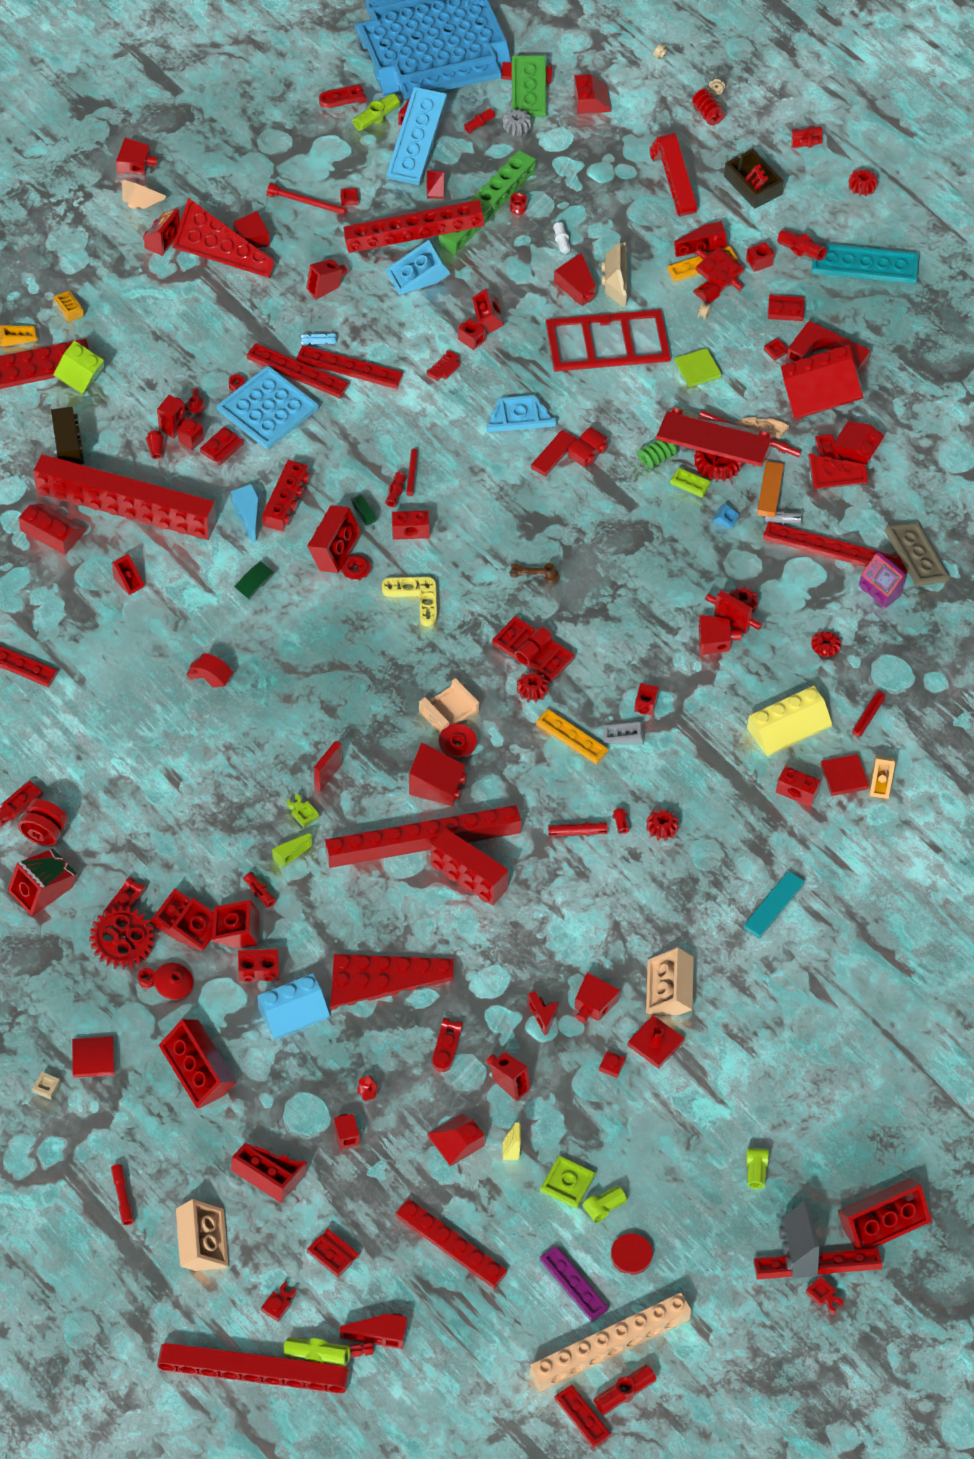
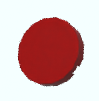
[611,1234,652,1275]

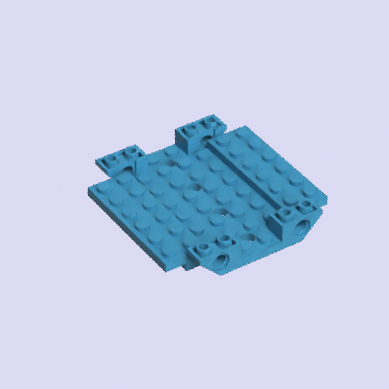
[354,0,511,100]

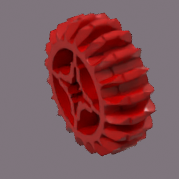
[694,450,743,482]

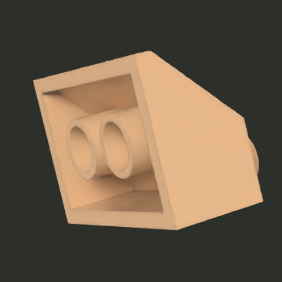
[646,948,694,1016]
[176,1199,229,1271]

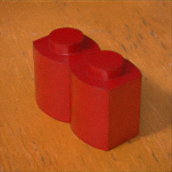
[568,427,608,468]

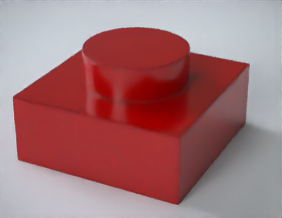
[599,1051,626,1078]

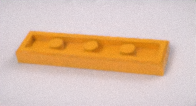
[667,246,738,282]
[536,709,609,765]

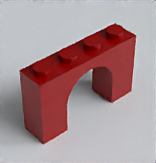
[786,321,871,375]

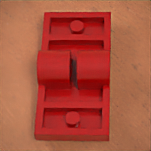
[492,616,575,683]

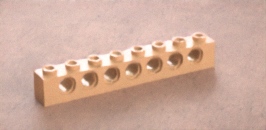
[529,1293,691,1393]

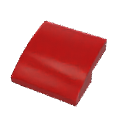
[72,1036,114,1078]

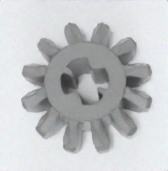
[503,108,531,137]

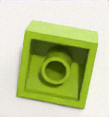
[53,341,104,395]

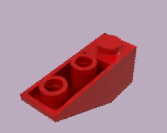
[674,221,727,257]

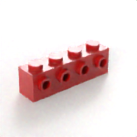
[262,460,311,532]

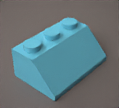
[257,974,330,1040]

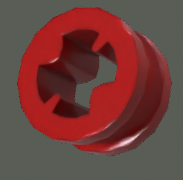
[229,374,245,392]
[138,968,155,988]

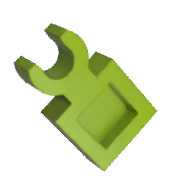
[286,794,319,828]

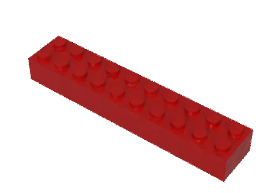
[33,454,216,540]

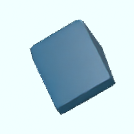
[712,504,739,529]

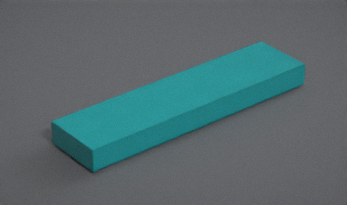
[743,871,805,939]

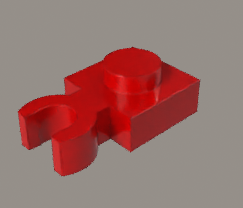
[805,1276,844,1315]
[261,1282,296,1322]

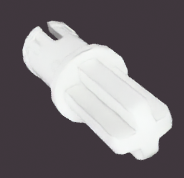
[553,222,570,254]

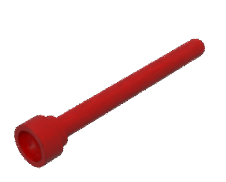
[266,182,347,215]

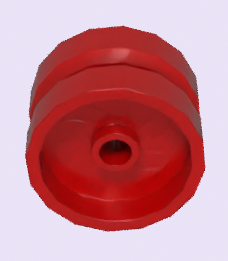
[18,799,69,847]

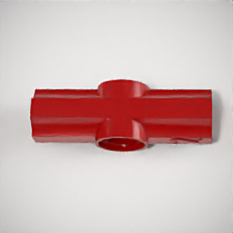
[777,229,827,261]
[593,1364,657,1415]

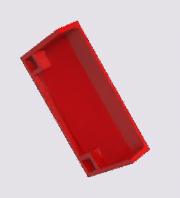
[656,406,774,467]

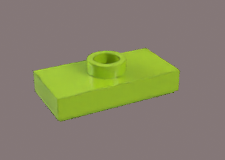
[670,467,711,498]

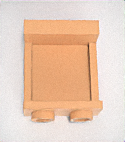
[419,678,479,733]

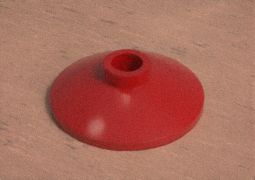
[438,724,477,758]
[153,962,193,1000]

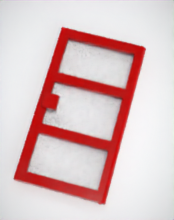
[545,310,671,372]

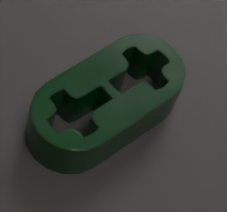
[351,494,376,526]

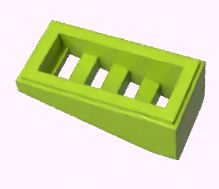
[272,833,312,868]

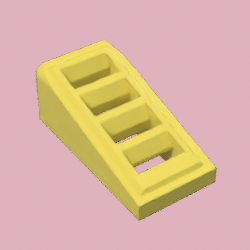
[503,1123,521,1160]

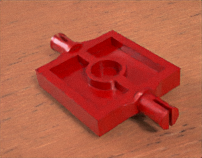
[695,247,745,292]
[705,590,762,634]

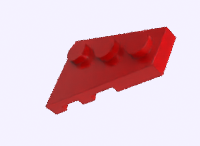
[808,453,868,490]

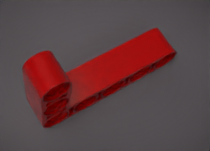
[650,133,697,217]

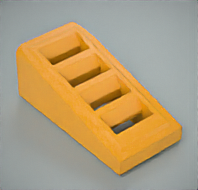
[53,290,84,323]
[0,325,37,347]

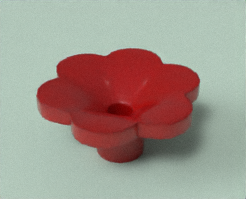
[357,1076,378,1101]

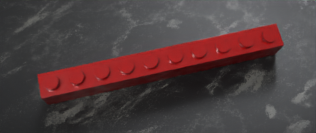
[325,805,521,868]

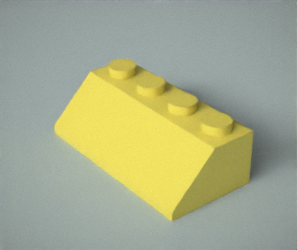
[747,686,832,756]

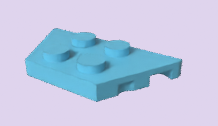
[486,395,556,432]

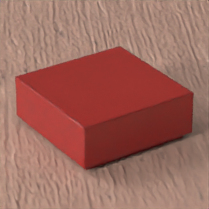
[340,188,358,206]
[763,338,788,361]

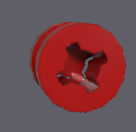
[510,193,527,215]

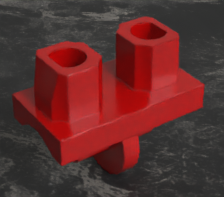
[792,126,822,148]

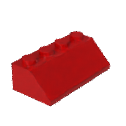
[158,1019,237,1108]
[837,1178,932,1250]

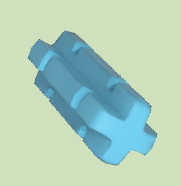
[301,333,336,345]

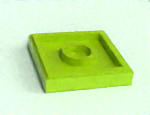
[674,348,721,388]
[540,1155,596,1209]

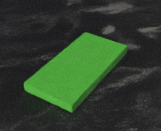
[512,55,546,117]

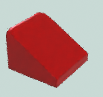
[693,282,720,304]

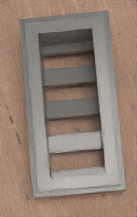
[604,722,644,745]

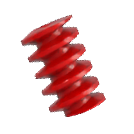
[692,88,725,126]

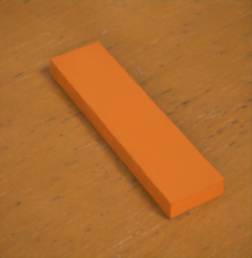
[757,461,784,518]

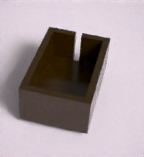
[724,149,784,209]
[51,406,84,465]

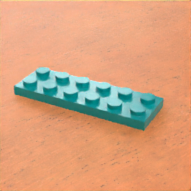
[811,243,918,284]

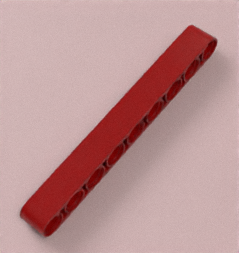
[157,1343,350,1393]

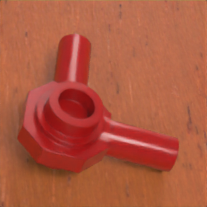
[184,388,205,414]

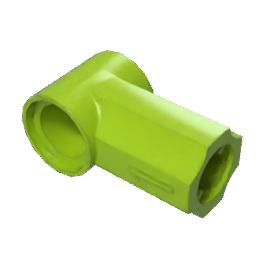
[746,1147,769,1189]
[582,1186,627,1223]

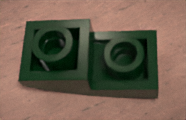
[234,561,274,599]

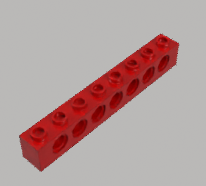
[343,199,485,253]

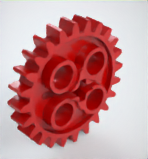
[89,906,155,970]

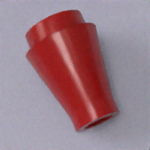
[146,431,164,459]

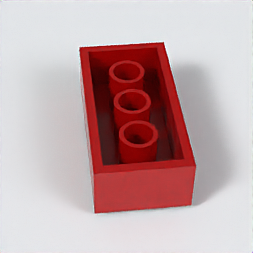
[431,828,508,906]

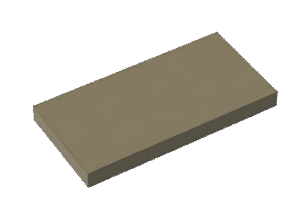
[884,522,949,587]

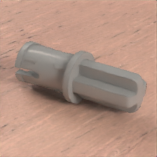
[765,511,802,525]

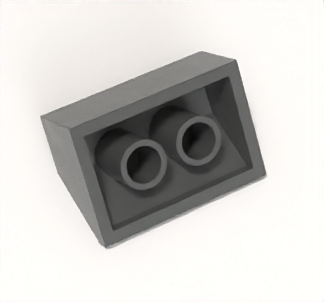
[779,1201,820,1278]

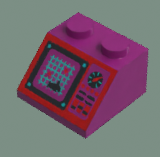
[859,552,906,608]

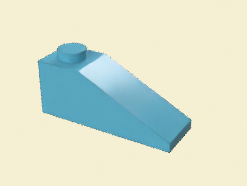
[231,484,260,543]

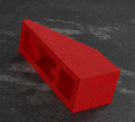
[339,1313,407,1349]

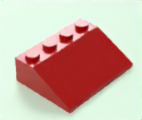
[781,344,864,420]

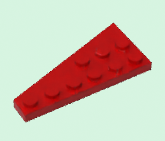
[172,198,276,278]
[330,954,454,1011]

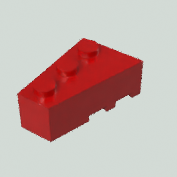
[231,1143,307,1203]

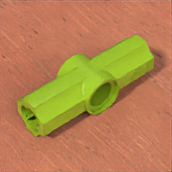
[352,93,400,131]
[283,1337,350,1366]

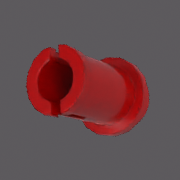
[612,808,630,834]

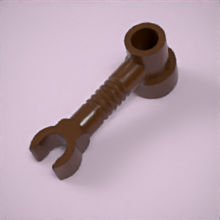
[509,563,560,585]

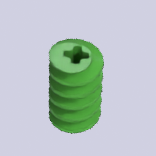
[637,440,677,469]

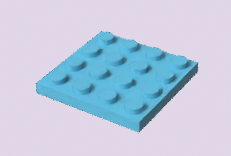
[216,366,319,450]

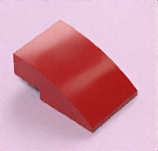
[150,888,214,952]

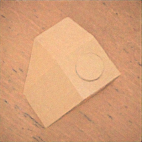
[122,179,166,210]

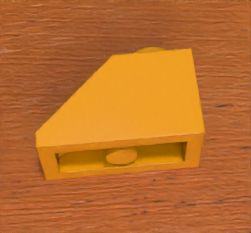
[869,754,895,799]

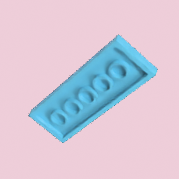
[386,87,447,185]

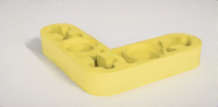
[382,577,437,627]

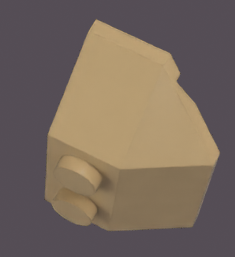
[601,242,627,307]

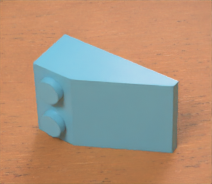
[386,240,451,295]

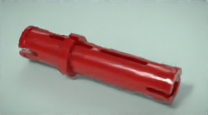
[548,821,607,837]

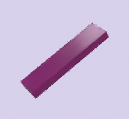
[540,1246,609,1323]

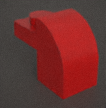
[186,653,233,688]

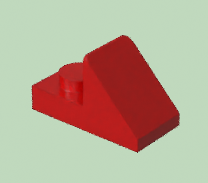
[527,991,559,1036]

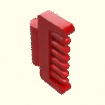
[426,350,460,381]

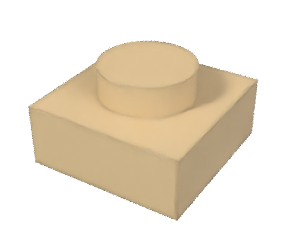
[32,1072,61,1099]

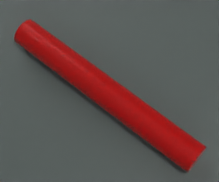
[406,449,418,496]

